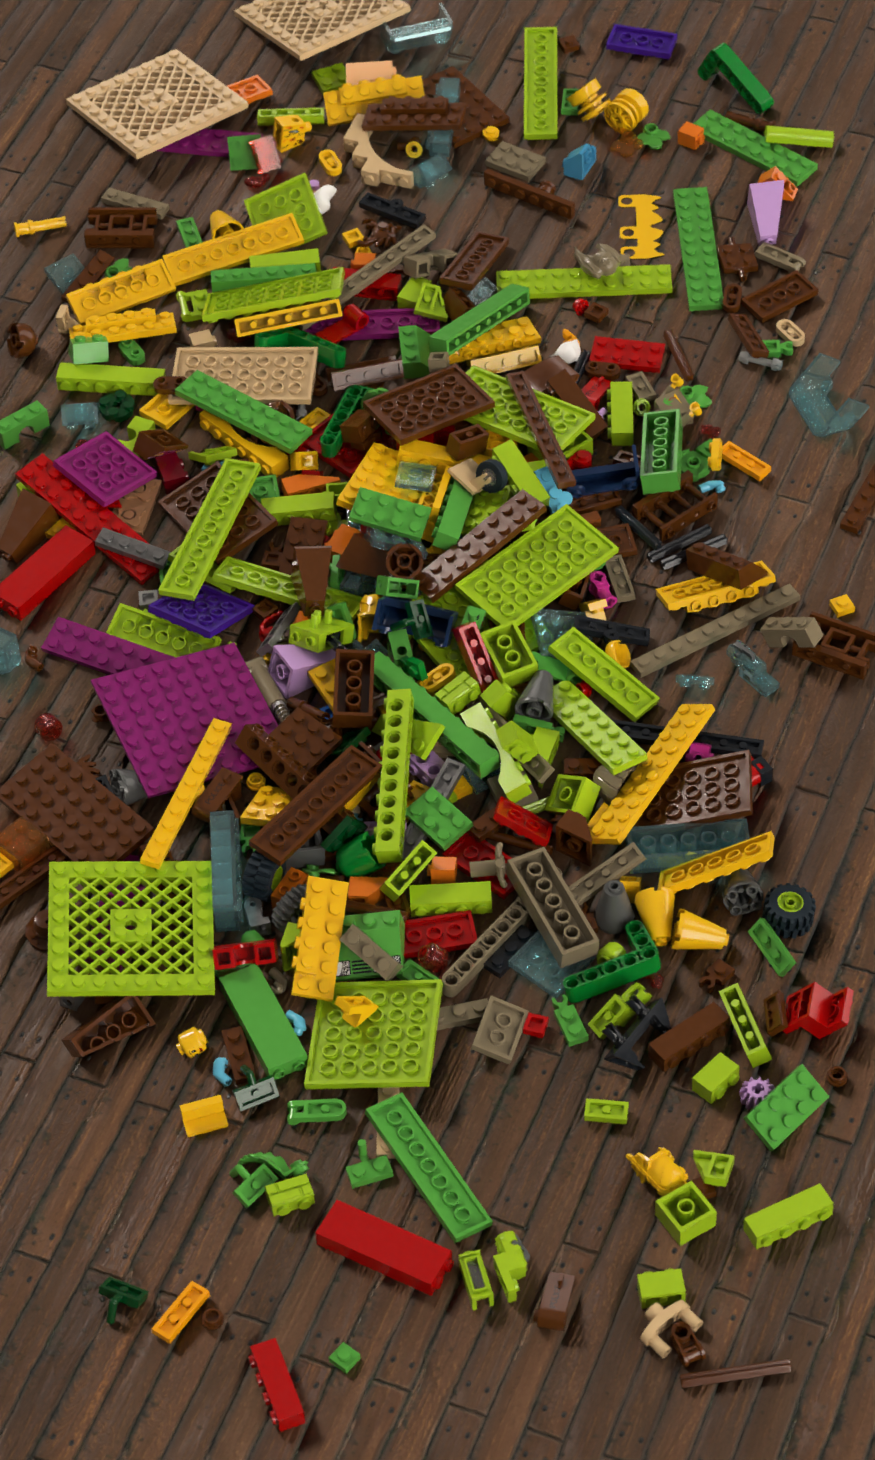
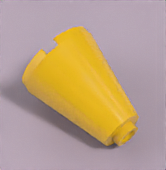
[210,210,244,239]
[634,887,675,947]
[671,909,729,950]

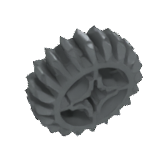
[271,884,306,934]

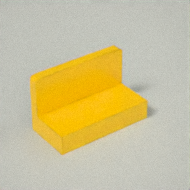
[180,1095,228,1137]

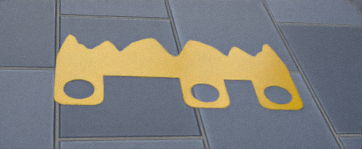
[618,195,665,259]

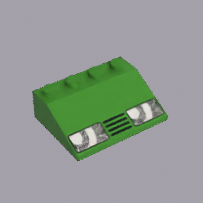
[336,910,405,982]

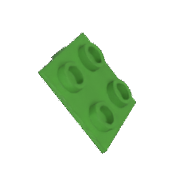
[227,134,264,171]

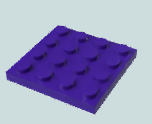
[148,583,254,639]

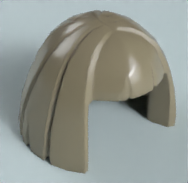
[593,765,636,805]

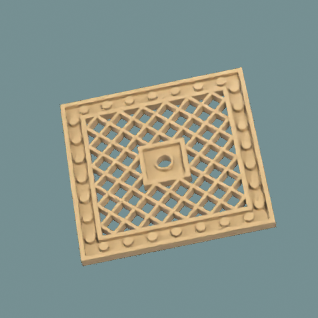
[234,0,411,61]
[66,49,249,159]

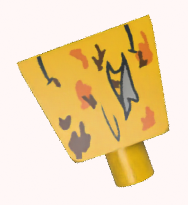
[272,115,312,153]

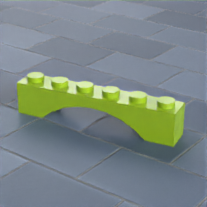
[460,703,532,803]

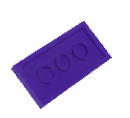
[606,24,678,59]

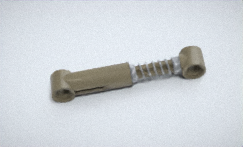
[245,656,290,724]

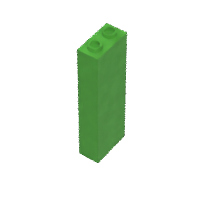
[219,963,308,1080]

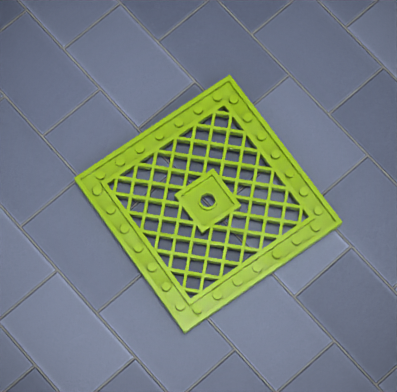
[47,861,215,997]

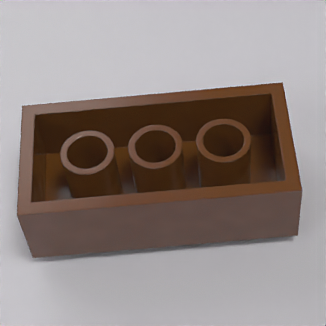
[332,649,375,729]

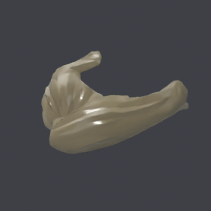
[574,243,621,279]

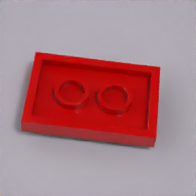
[493,796,553,847]

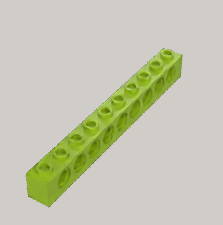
[372,689,414,863]

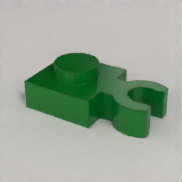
[399,656,428,681]

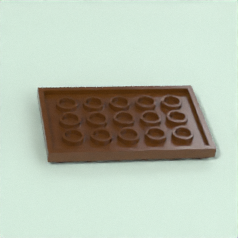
[422,66,509,149]
[363,364,495,446]
[158,461,279,566]
[634,750,753,837]

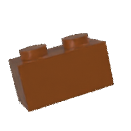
[581,510,601,528]

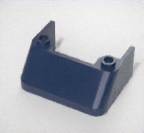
[564,445,641,498]
[372,596,459,648]

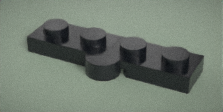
[359,192,426,229]
[573,615,650,647]

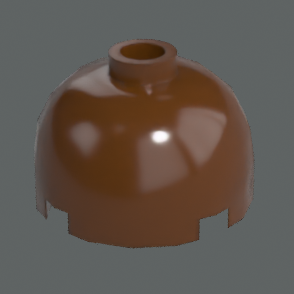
[7,323,38,358]
[385,543,424,580]

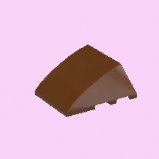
[524,356,580,397]

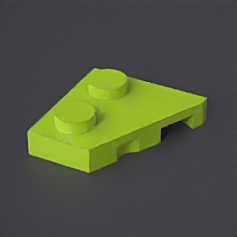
[414,282,448,322]
[693,1150,735,1187]

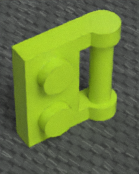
[176,289,208,322]

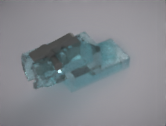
[726,640,780,697]

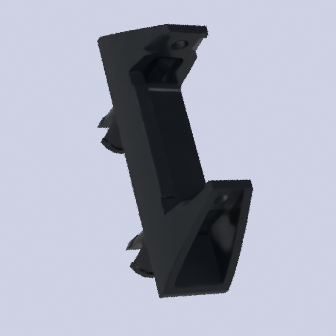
[602,994,671,1071]

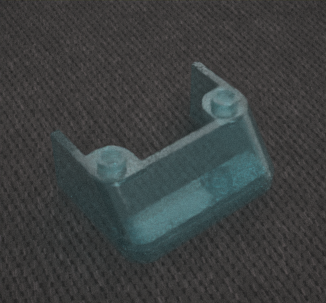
[380,2,453,53]
[789,353,870,438]

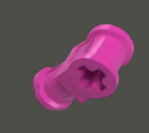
[588,571,617,609]

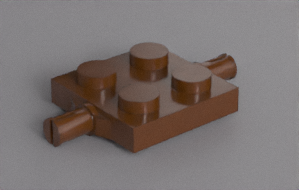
[716,237,758,282]

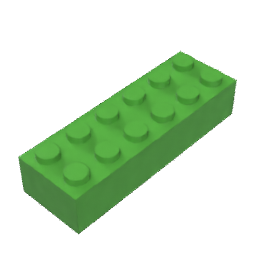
[640,409,683,494]

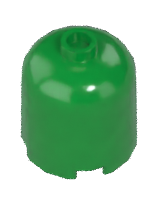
[335,831,386,879]

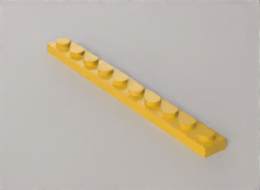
[140,718,232,869]

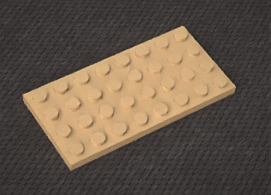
[168,347,318,405]

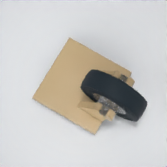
[447,458,508,495]

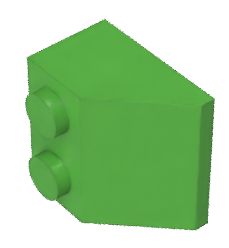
[68,334,109,364]

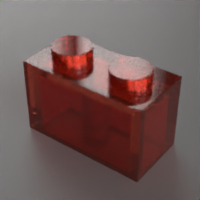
[249,135,282,174]

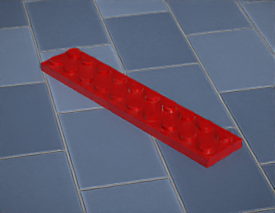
[15,453,159,585]

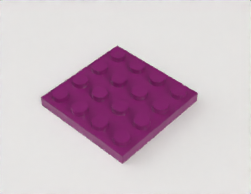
[53,431,157,507]

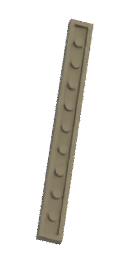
[297,224,436,331]
[630,583,800,678]

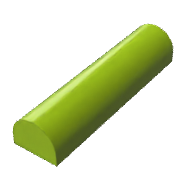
[257,108,325,126]
[764,125,834,148]

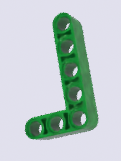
[698,43,774,114]
[254,326,346,368]
[320,385,373,458]
[563,920,661,1003]

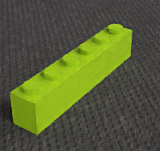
[56,362,166,396]

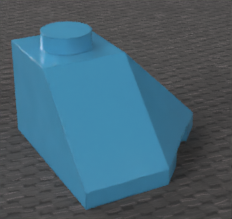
[562,143,596,180]

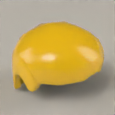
[605,640,631,668]

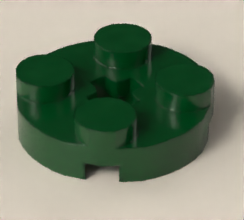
[99,390,136,422]

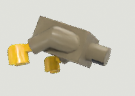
[651,373,702,427]

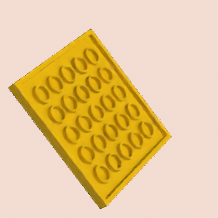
[336,442,451,543]

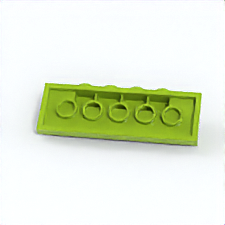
[106,603,222,657]

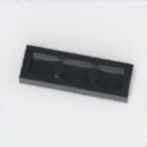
[484,925,538,978]

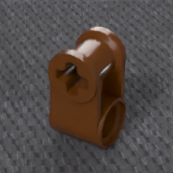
[671,1321,706,1368]

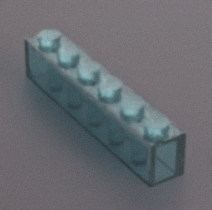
[426,77,461,157]

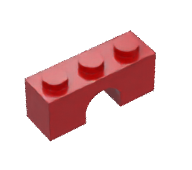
[212,939,279,970]

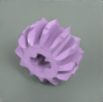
[739,1076,775,1110]

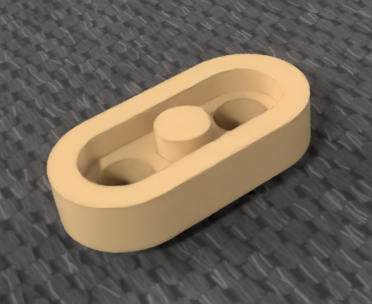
[776,319,805,347]

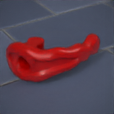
[259,610,283,642]

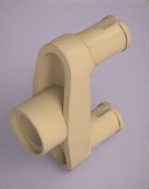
[640,1300,703,1359]

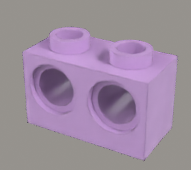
[409,750,445,787]

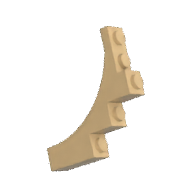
[343,113,414,189]

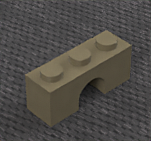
[403,248,458,278]
[760,617,823,647]
[339,924,403,981]

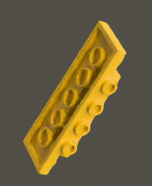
[323,74,425,126]
[66,259,176,326]
[69,308,177,343]
[449,316,541,364]
[656,560,776,613]
[657,831,775,894]
[291,876,349,1002]

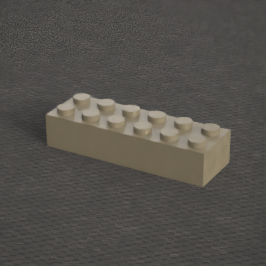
[506,847,600,968]

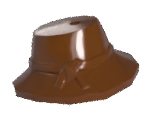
[25,910,72,951]

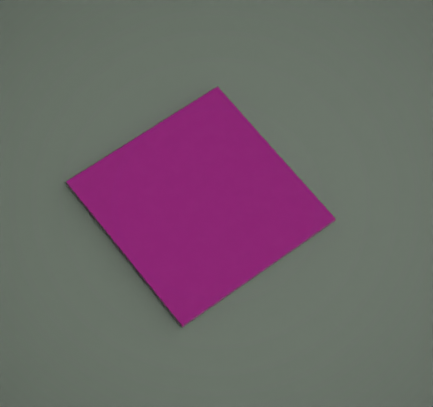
[91,642,278,798]

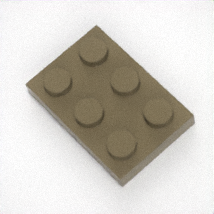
[485,141,546,182]
[471,996,529,1065]

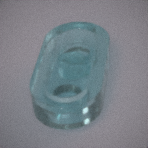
[675,674,715,689]

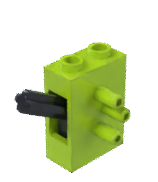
[289,609,354,653]

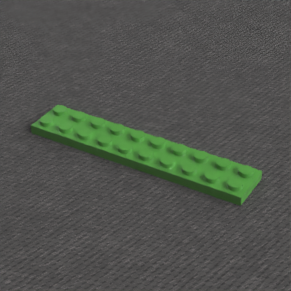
[673,187,723,311]

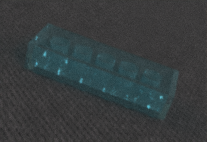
[210,810,244,932]
[626,819,750,874]

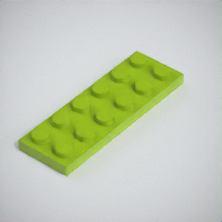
[548,627,660,722]

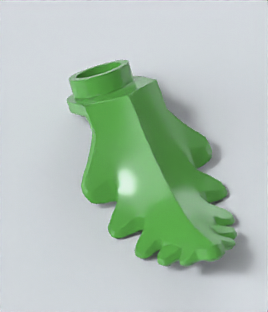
[238,1152,309,1180]

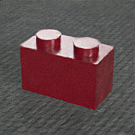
[155,452,189,495]

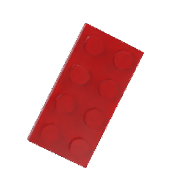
[589,336,665,373]
[443,832,515,899]
[404,910,477,959]

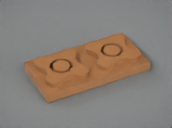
[113,479,163,537]

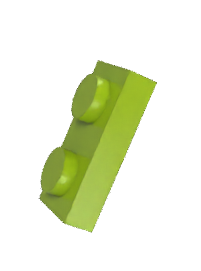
[584,1098,629,1125]

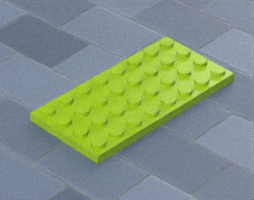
[201,267,345,323]
[465,365,595,451]
[455,504,619,626]

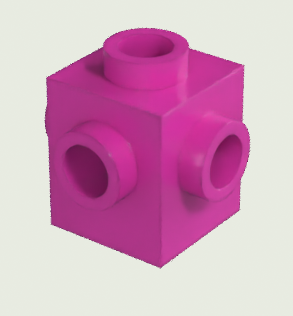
[685,742,714,762]

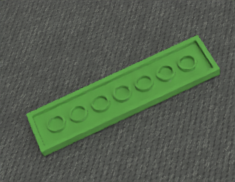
[693,109,818,187]
[175,370,312,454]
[365,1093,493,1243]

